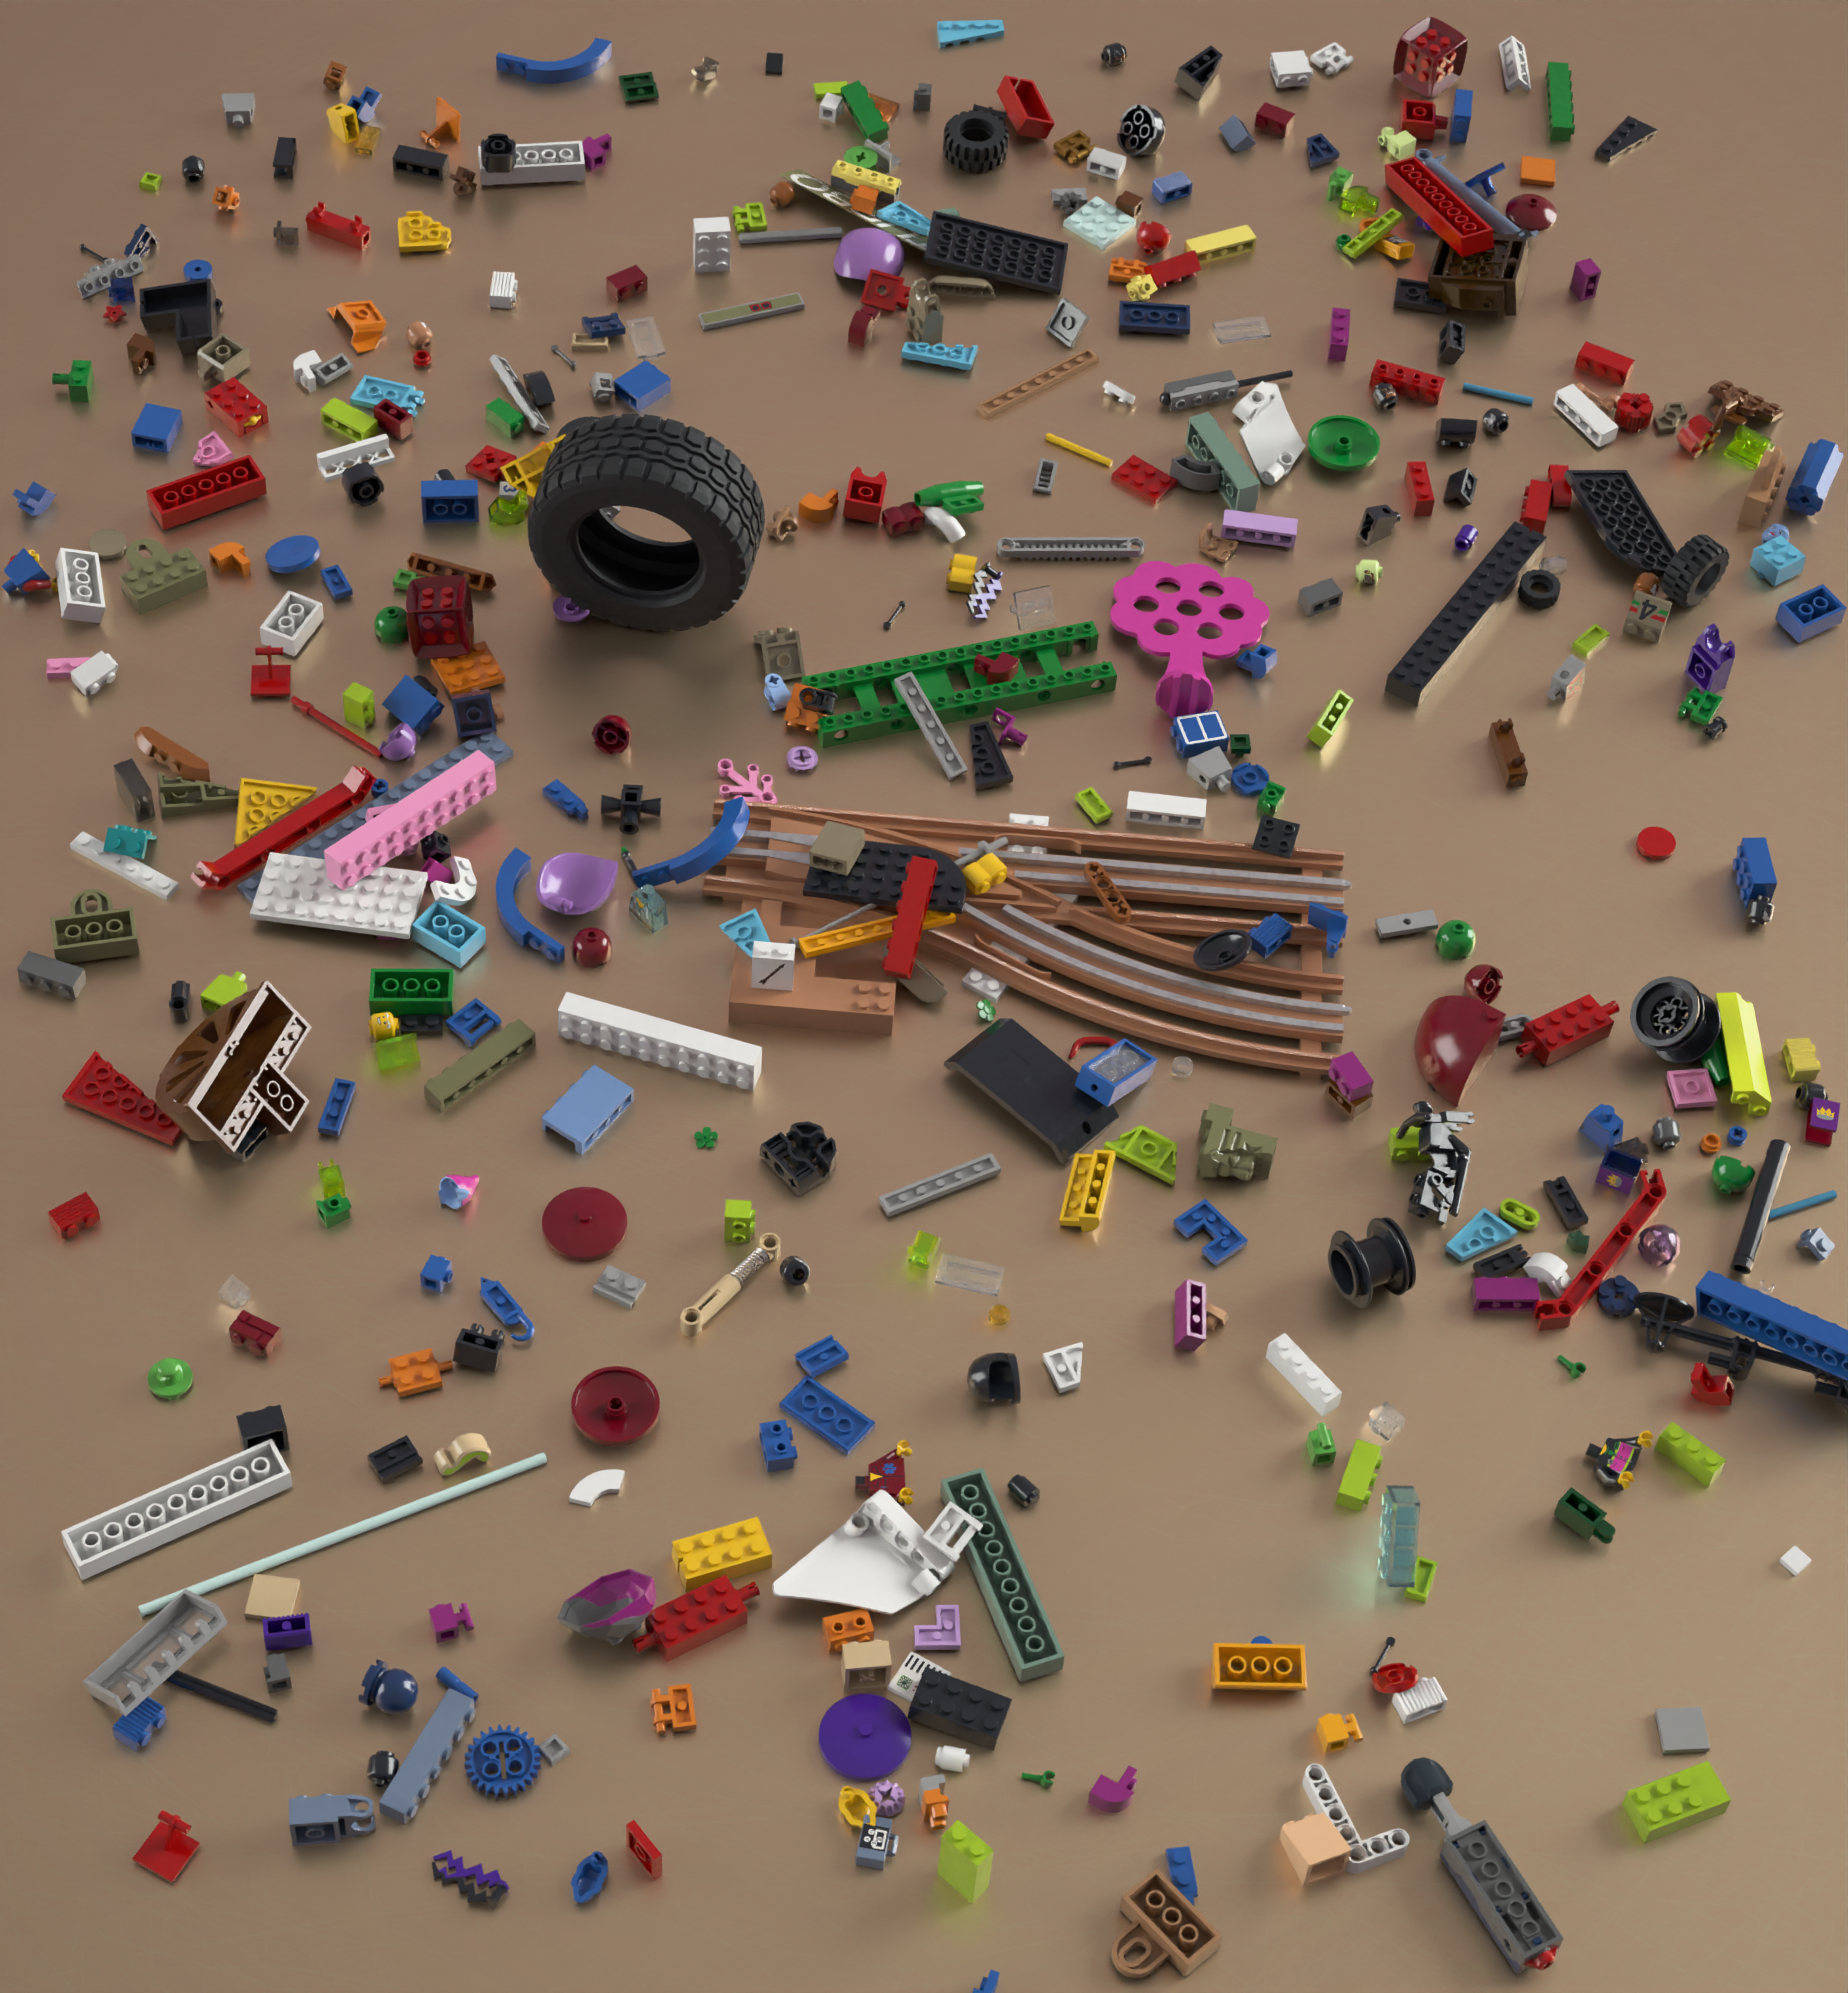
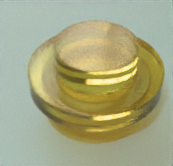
[989,1304,1010,1325]

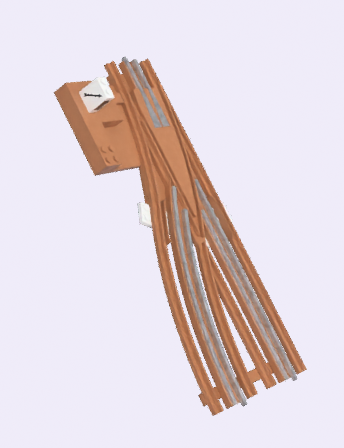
[703,799,1352,1079]

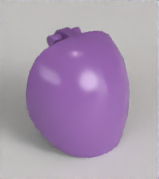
[834,228,904,281]
[536,852,619,915]

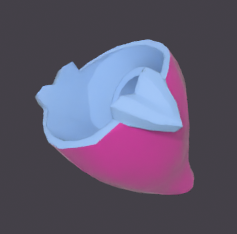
[438,1174,479,1209]

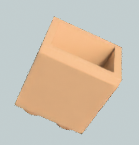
[1279,1812,1352,1886]

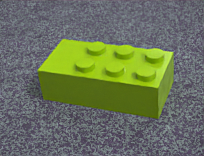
[1622,1761,1731,1844]

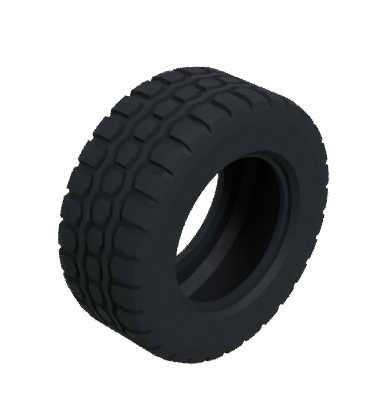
[527,414,765,632]

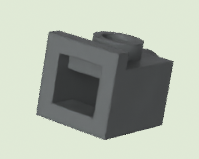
[913,83,932,111]
[263,1653,292,1694]

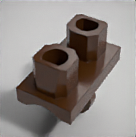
[449,166,477,197]

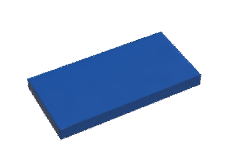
[779,1375,875,1456]

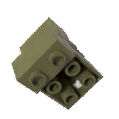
[1196,1103,1278,1181]

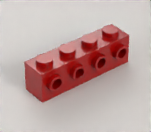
[1369,359,1446,405]

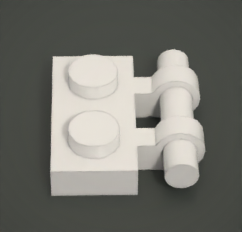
[1310,42,1354,75]

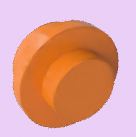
[1700,1133,1722,1153]

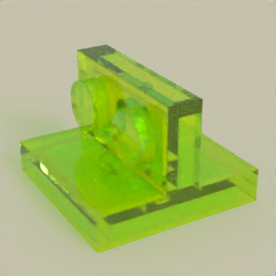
[1725,425,1775,469]
[371,1032,421,1071]

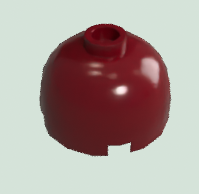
[592,715,632,755]
[572,927,612,968]
[1464,964,1503,1004]

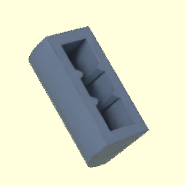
[1219,115,1256,151]

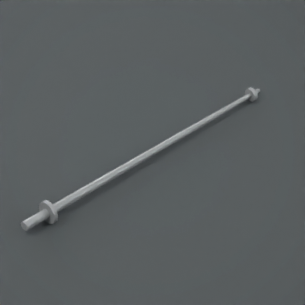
[789,836,1008,950]

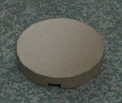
[89,529,127,560]

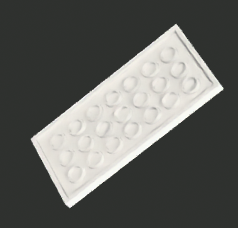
[250,852,428,939]

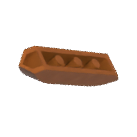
[407,552,497,593]
[134,726,210,782]

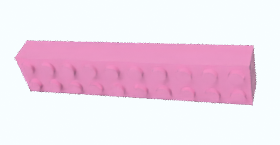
[324,750,497,891]

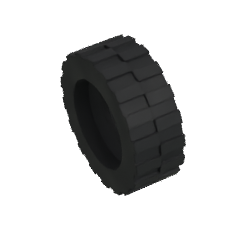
[1518,569,1561,609]

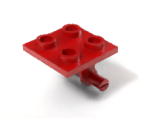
[250,645,291,696]
[132,1810,200,1883]

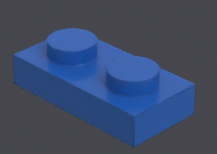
[320,564,353,600]

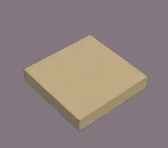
[244,1574,300,1620]

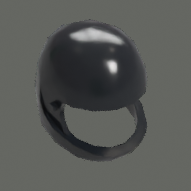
[967,1352,1021,1405]

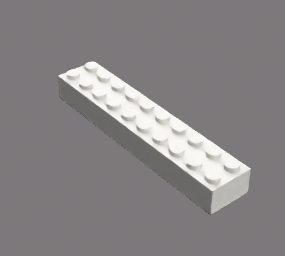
[558,992,762,1091]
[61,1439,292,1580]

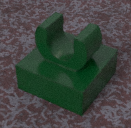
[1229,734,1251,758]

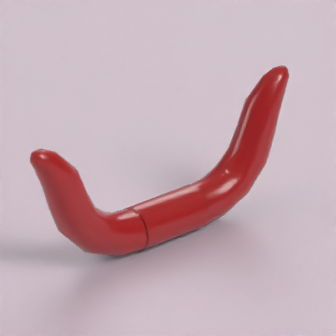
[1068,1037,1117,1059]

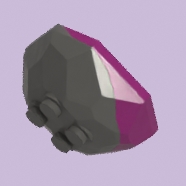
[557,1569,656,1645]

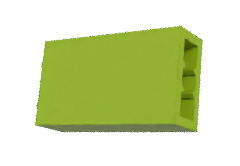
[937,1820,994,1904]

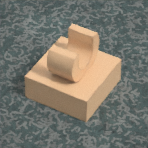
[1206,1302,1228,1330]

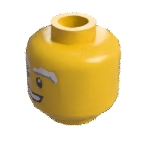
[368,1012,399,1040]

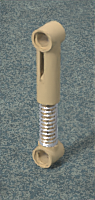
[680,1233,781,1337]

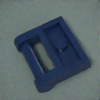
[581,313,626,339]

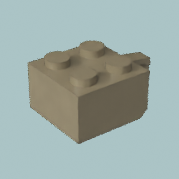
[197,332,250,382]

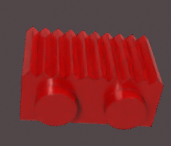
[48,1192,100,1239]

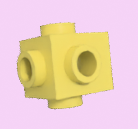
[1126,274,1158,302]

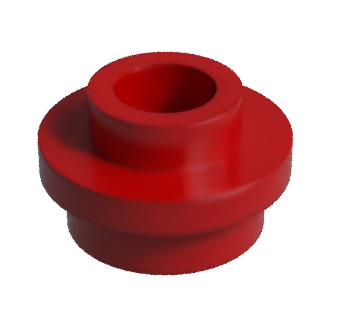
[413,350,431,367]

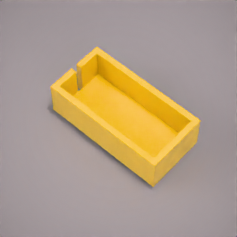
[672,1517,772,1593]

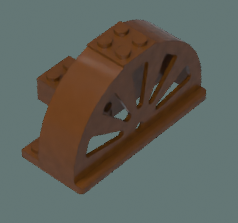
[155,981,312,1153]

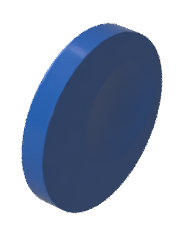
[265,535,321,573]

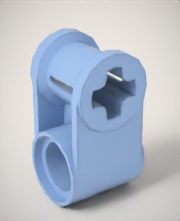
[764,673,792,711]

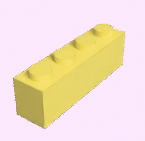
[1184,225,1257,265]

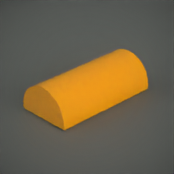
[1211,1643,1307,1691]

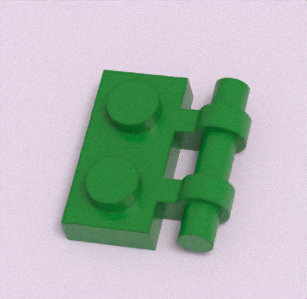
[1678,687,1723,726]

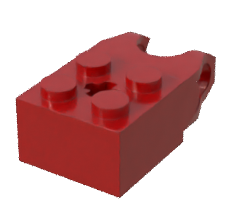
[842,466,887,524]

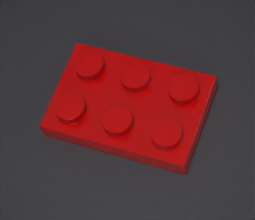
[1111,455,1177,505]

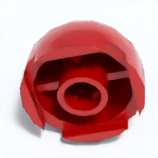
[1136,221,1172,254]

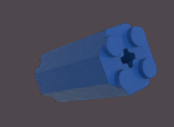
[1786,439,1844,516]

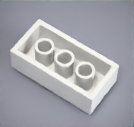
[55,548,105,623]

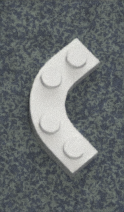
[430,856,477,906]

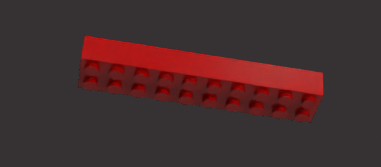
[1385,156,1494,257]

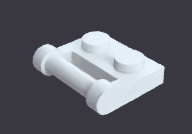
[923,1501,983,1562]

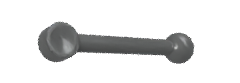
[551,345,577,368]

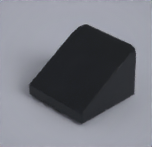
[765,52,783,74]

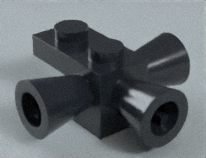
[601,784,661,835]

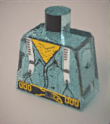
[629,884,668,934]

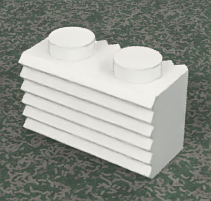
[1086,147,1127,181]
[489,271,518,308]
[1392,1677,1448,1724]

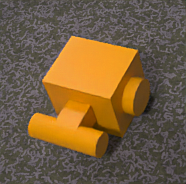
[1316,1713,1363,1753]

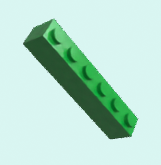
[1546,62,1575,141]

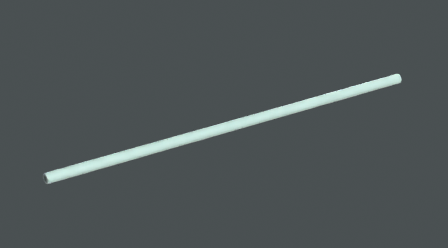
[138,1452,547,1617]

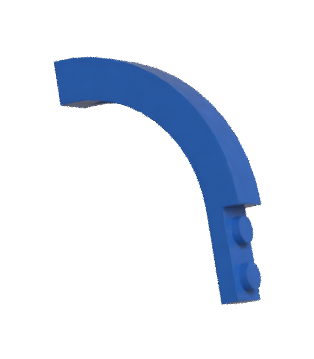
[496,38,612,84]
[632,796,750,891]
[496,848,565,964]

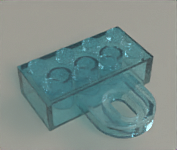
[1377,1485,1420,1587]

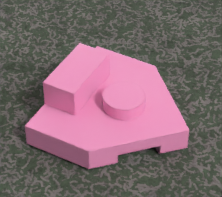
[192,431,234,467]

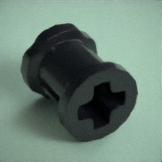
[1702,716,1728,741]

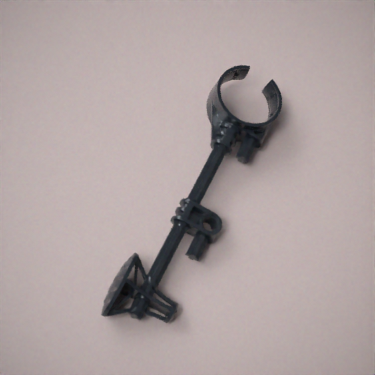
[1633,1292,1848,1412]

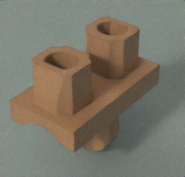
[766,506,799,542]

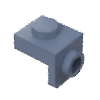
[1797,1227,1835,1261]

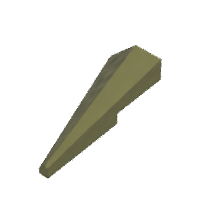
[157,773,239,818]

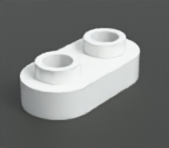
[1103,380,1136,405]

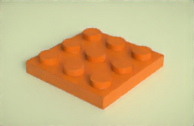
[431,641,506,697]

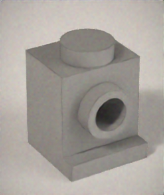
[589,372,615,402]

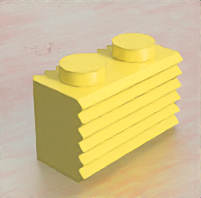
[1782,1037,1821,1082]

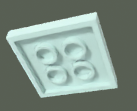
[1063,196,1136,250]

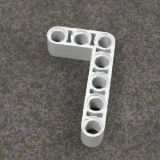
[1302,1764,1409,1874]

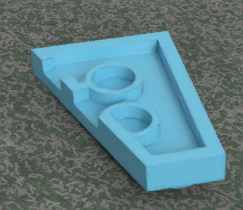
[876,201,931,236]
[719,908,770,959]

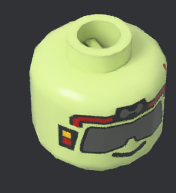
[1356,560,1383,584]

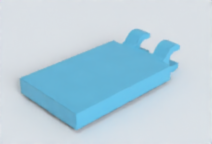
[350,375,425,418]

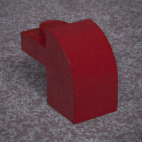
[848,305,880,348]
[973,651,1019,685]

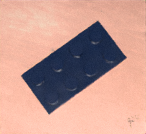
[1119,301,1190,335]

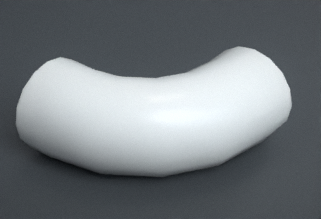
[924,507,966,543]

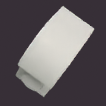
[293,350,322,392]
[1523,1252,1572,1298]

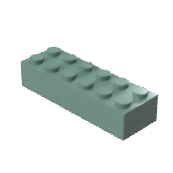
[1185,412,1260,512]

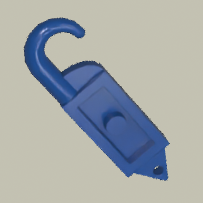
[480,1277,535,1342]

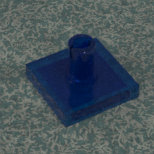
[1465,162,1506,197]

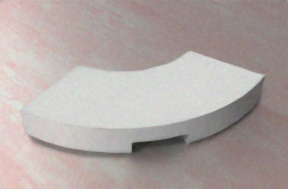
[569,1469,625,1507]

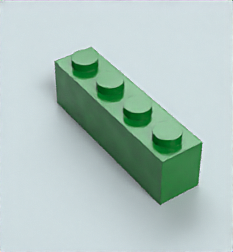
[840,80,889,143]

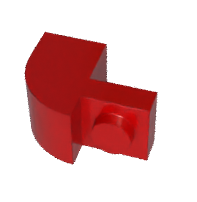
[1690,1362,1735,1406]

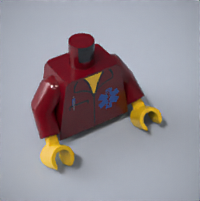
[855,1440,914,1506]

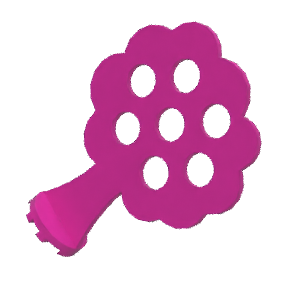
[1110,561,1270,719]

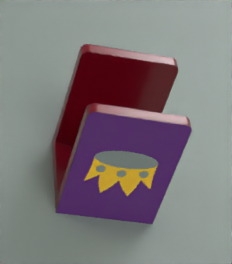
[1804,1097,1840,1147]

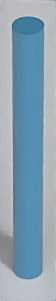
[1462,383,1534,405]
[1768,1190,1837,1220]

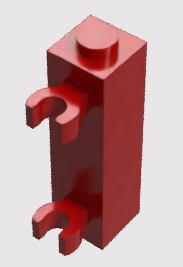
[306,202,371,251]

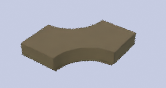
[1653,402,1688,434]

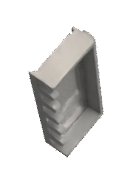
[83,1589,228,1717]

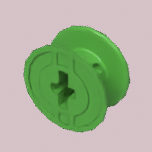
[844,146,878,172]

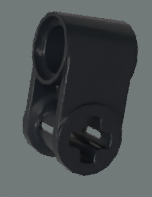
[799,688,838,715]

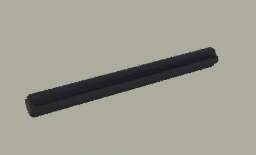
[152,1662,278,1722]

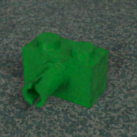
[52,360,94,402]

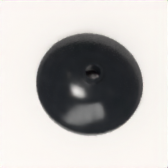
[1193,929,1252,972]

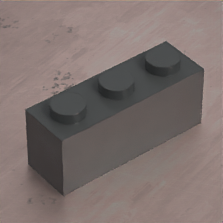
[17,951,87,999]

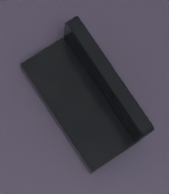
[1444,468,1478,507]

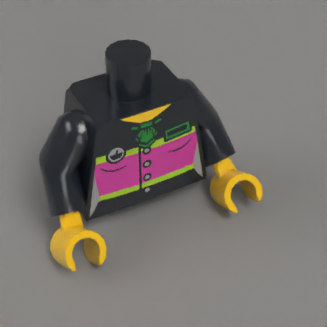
[1585,1430,1654,1490]

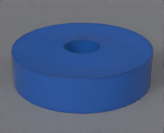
[183,259,213,282]

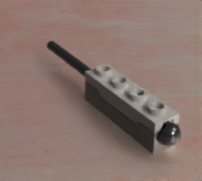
[1159,370,1293,411]

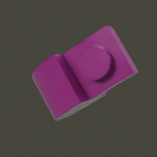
[582,133,612,171]
[1088,1765,1138,1813]

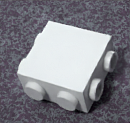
[1270,50,1313,88]

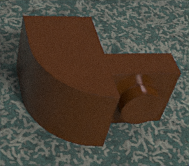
[127,333,156,375]

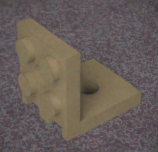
[753,627,805,680]

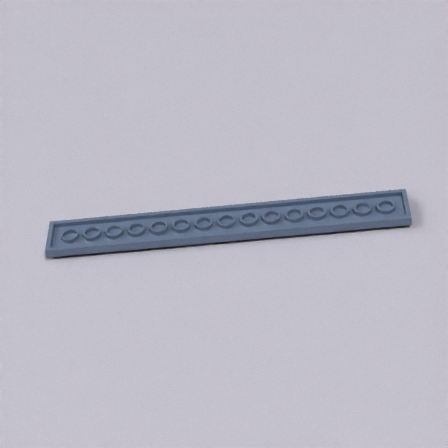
[237,732,513,905]

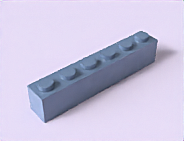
[379,1688,476,1824]

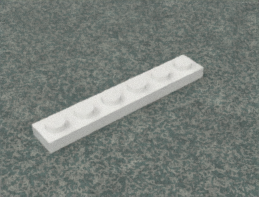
[70,831,179,901]

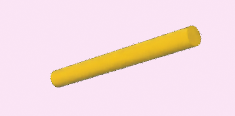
[1045,433,1113,467]

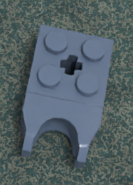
[289,1794,375,1846]

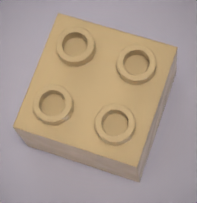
[841,1640,892,1691]

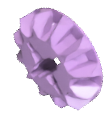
[787,746,818,773]
[868,1780,905,1816]

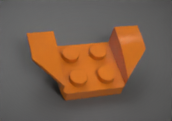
[327,300,386,353]

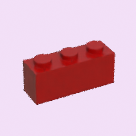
[1143,250,1202,289]
[1575,341,1635,386]
[1404,461,1435,516]
[1519,479,1553,534]

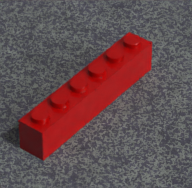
[882,856,938,980]

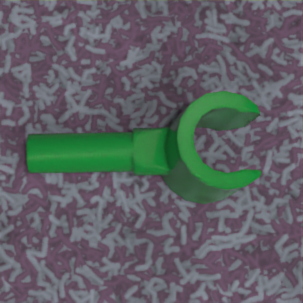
[1557,1355,1586,1378]
[1021,1770,1055,1788]

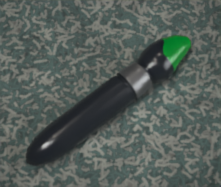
[621,847,638,875]

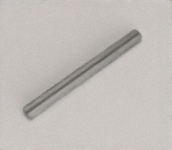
[739,227,842,244]

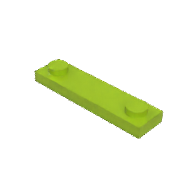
[1342,208,1405,259]

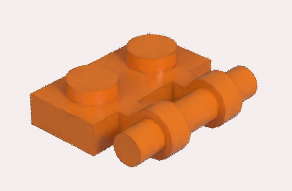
[1108,257,1146,283]
[650,1683,696,1735]

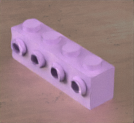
[1221,509,1298,548]

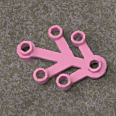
[718,759,777,804]

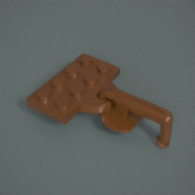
[1708,380,1784,433]

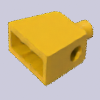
[326,103,361,145]

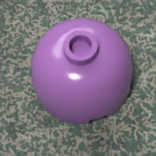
[378,723,417,761]

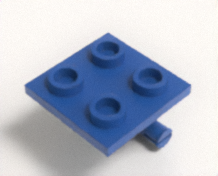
[1307,902,1348,958]

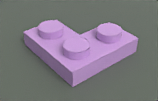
[914,1605,961,1650]

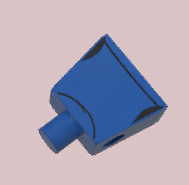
[1579,1104,1624,1153]

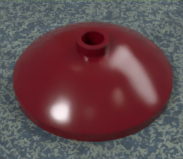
[1505,194,1557,231]

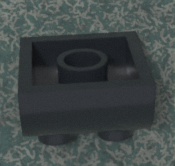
[1436,418,1477,447]

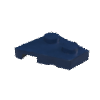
[1306,133,1340,168]
[124,224,159,259]

